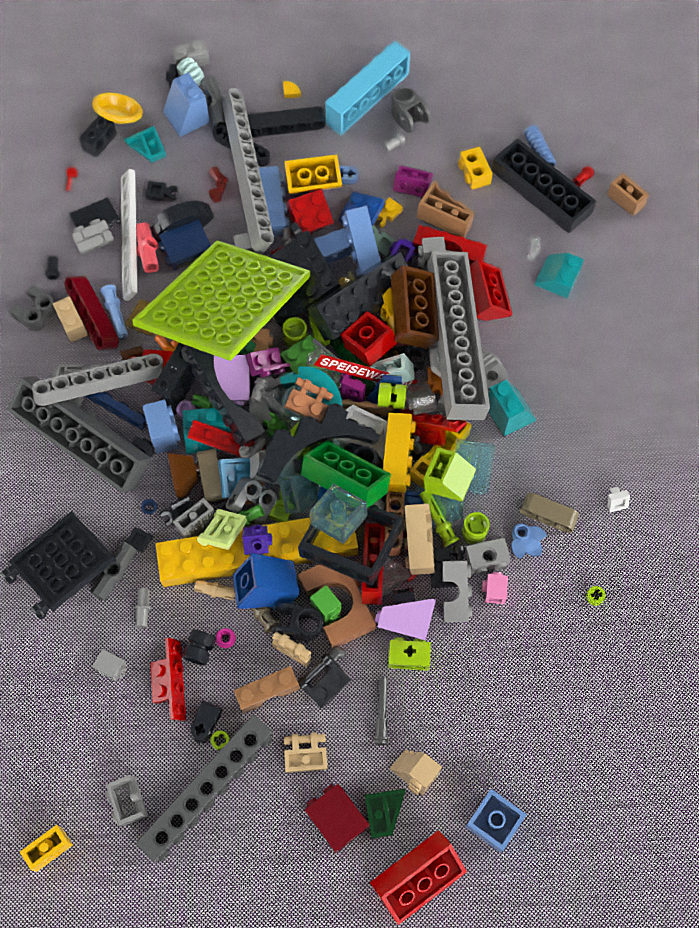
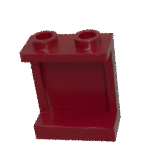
[305,783,370,854]

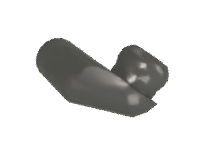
[325,646,346,674]

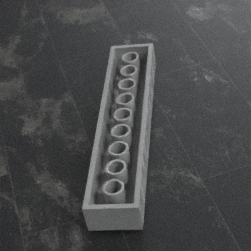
[427,251,490,420]

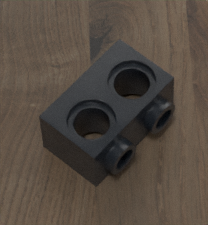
[79,115,117,158]

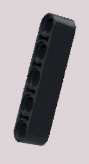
[247,106,325,138]

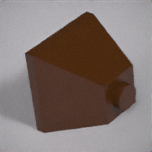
[167,453,200,500]

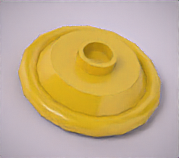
[92,92,143,124]

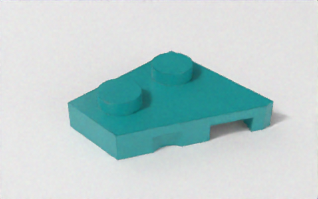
[124,126,167,163]

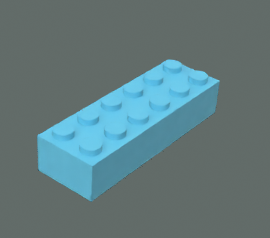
[325,41,410,136]

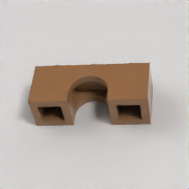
[233,666,300,714]

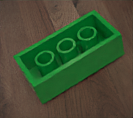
[301,440,391,510]

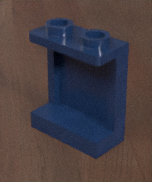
[158,220,211,271]

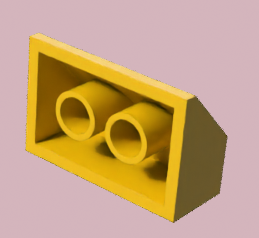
[284,154,342,194]

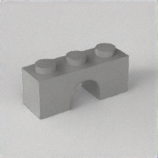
[442,561,472,622]

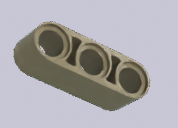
[197,448,225,503]
[520,493,579,533]

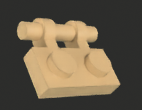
[272,631,311,667]
[284,732,328,773]

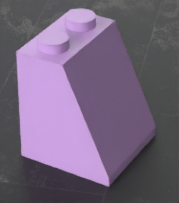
[209,355,249,406]
[375,599,436,640]

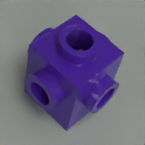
[389,238,416,263]
[243,525,272,555]

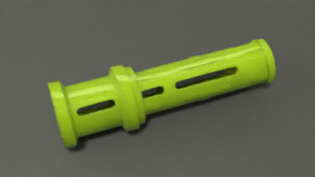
[419,491,460,548]

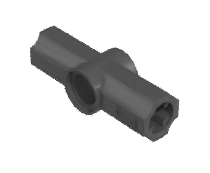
[201,76,226,127]
[90,542,138,601]

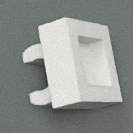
[607,487,630,512]

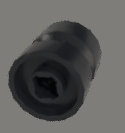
[182,629,216,666]

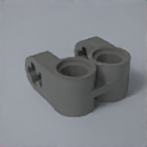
[8,284,56,331]
[226,477,277,525]

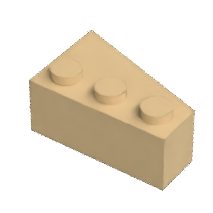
[403,504,435,575]
[390,750,442,796]

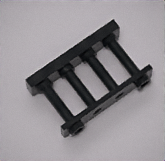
[151,343,196,416]

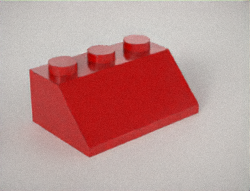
[469,259,513,321]

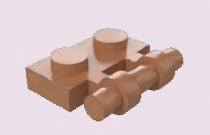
[284,377,333,423]

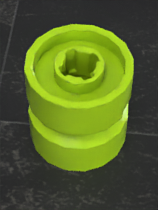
[283,317,307,348]
[377,382,407,409]
[462,512,490,544]

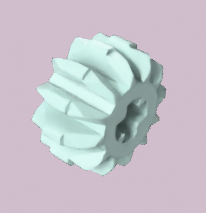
[177,57,204,85]

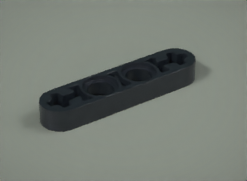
[212,125,270,166]

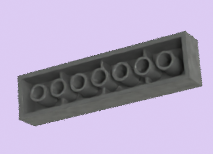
[7,376,151,494]

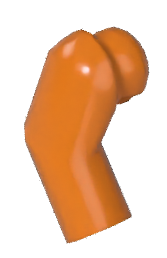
[155,335,179,351]

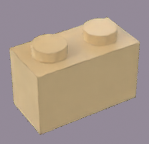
[52,296,88,343]

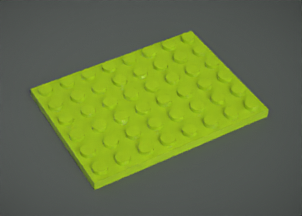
[132,240,310,361]

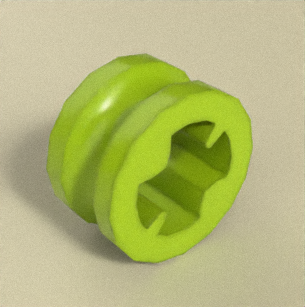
[586,586,606,606]
[211,731,230,751]

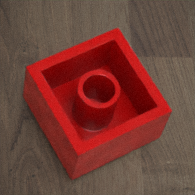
[286,189,334,233]
[340,311,397,367]

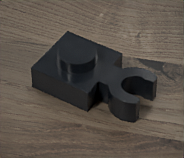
[146,181,178,201]
[160,495,193,526]

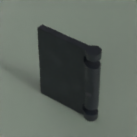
[69,197,121,228]

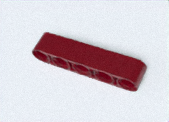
[64,275,119,350]

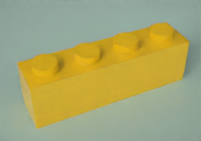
[383,413,416,493]

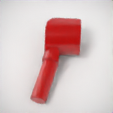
[66,167,78,192]

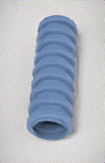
[524,125,556,167]

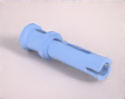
[100,285,128,339]

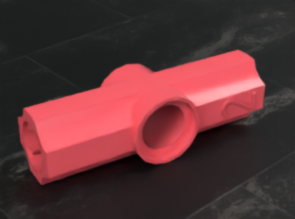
[136,222,159,274]

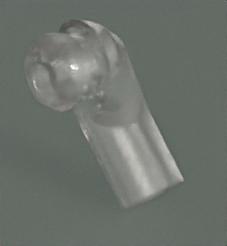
[526,235,542,262]

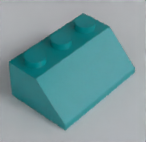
[183,406,240,454]

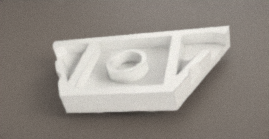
[336,405,387,462]

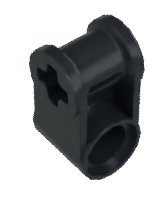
[190,700,223,743]

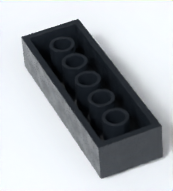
[491,138,596,234]
[307,252,407,341]

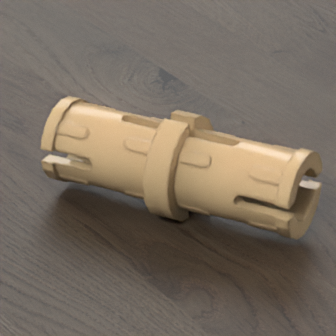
[194,579,235,601]

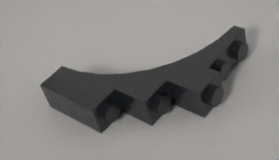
[256,403,380,483]

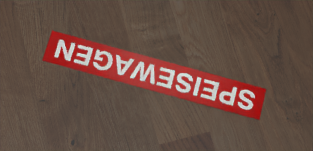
[313,354,418,391]

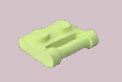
[197,509,247,550]

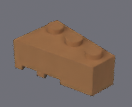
[416,180,475,237]

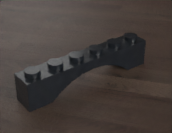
[181,345,265,447]

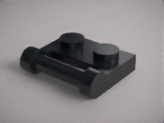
[430,546,465,588]
[297,653,352,708]

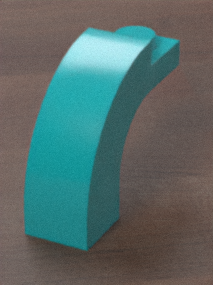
[280,366,343,406]

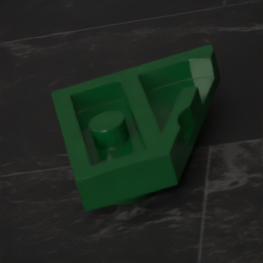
[365,788,405,839]

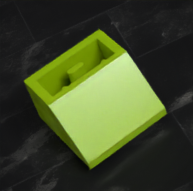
[424,448,476,502]

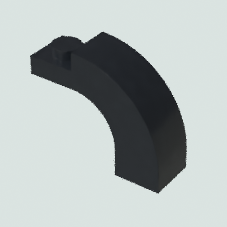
[150,201,215,243]

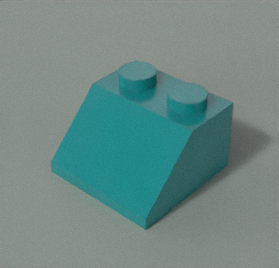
[534,252,585,299]

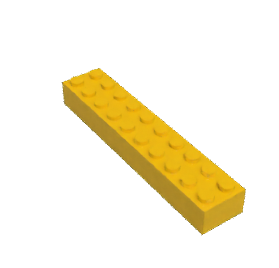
[156,511,358,587]

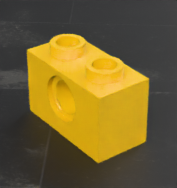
[20,825,73,872]

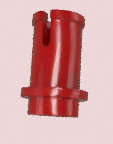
[572,166,594,187]

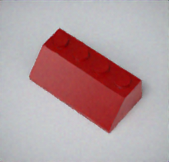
[369,830,467,925]

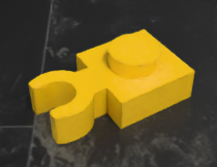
[376,197,403,228]

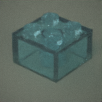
[309,483,367,544]

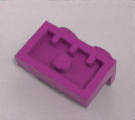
[393,165,433,197]
[246,348,291,378]
[339,373,365,402]

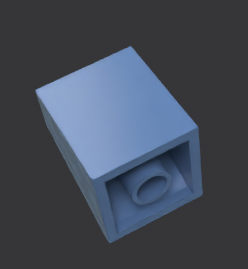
[163,72,210,137]

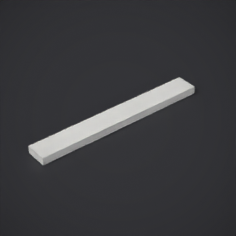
[121,169,137,301]

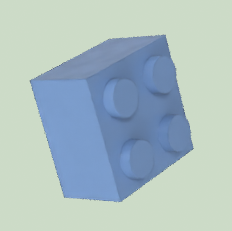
[142,399,181,454]
[465,789,527,853]

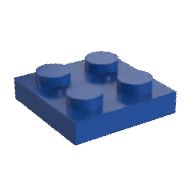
[338,192,385,226]

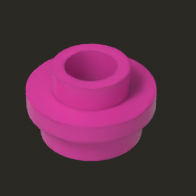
[215,628,236,649]

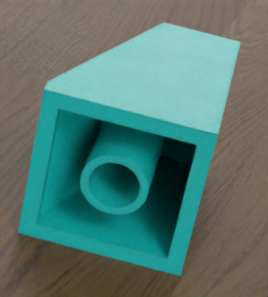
[488,379,537,436]

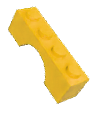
[409,420,472,489]

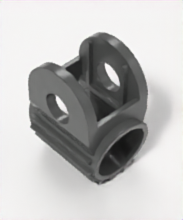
[391,87,431,133]

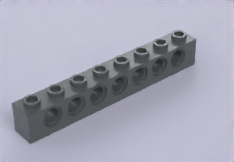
[135,714,273,863]

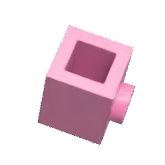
[482,572,508,604]

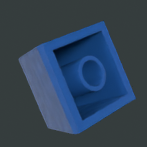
[233,553,299,609]

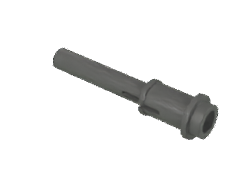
[373,678,389,746]

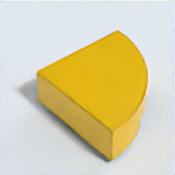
[283,81,301,98]

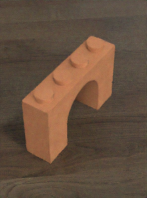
[298,555,376,648]

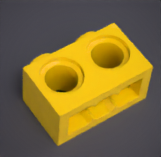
[458,146,493,190]

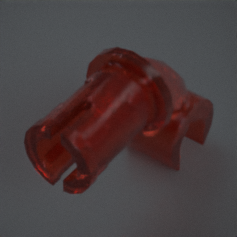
[208,166,228,203]

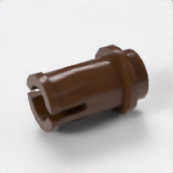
[120,345,144,361]

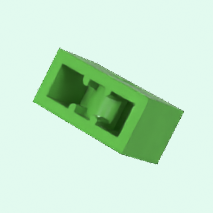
[310,585,341,626]

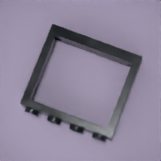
[298,491,403,586]

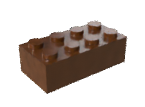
[391,265,440,349]

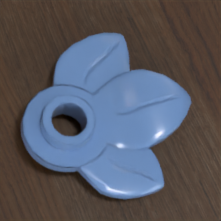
[511,523,547,559]

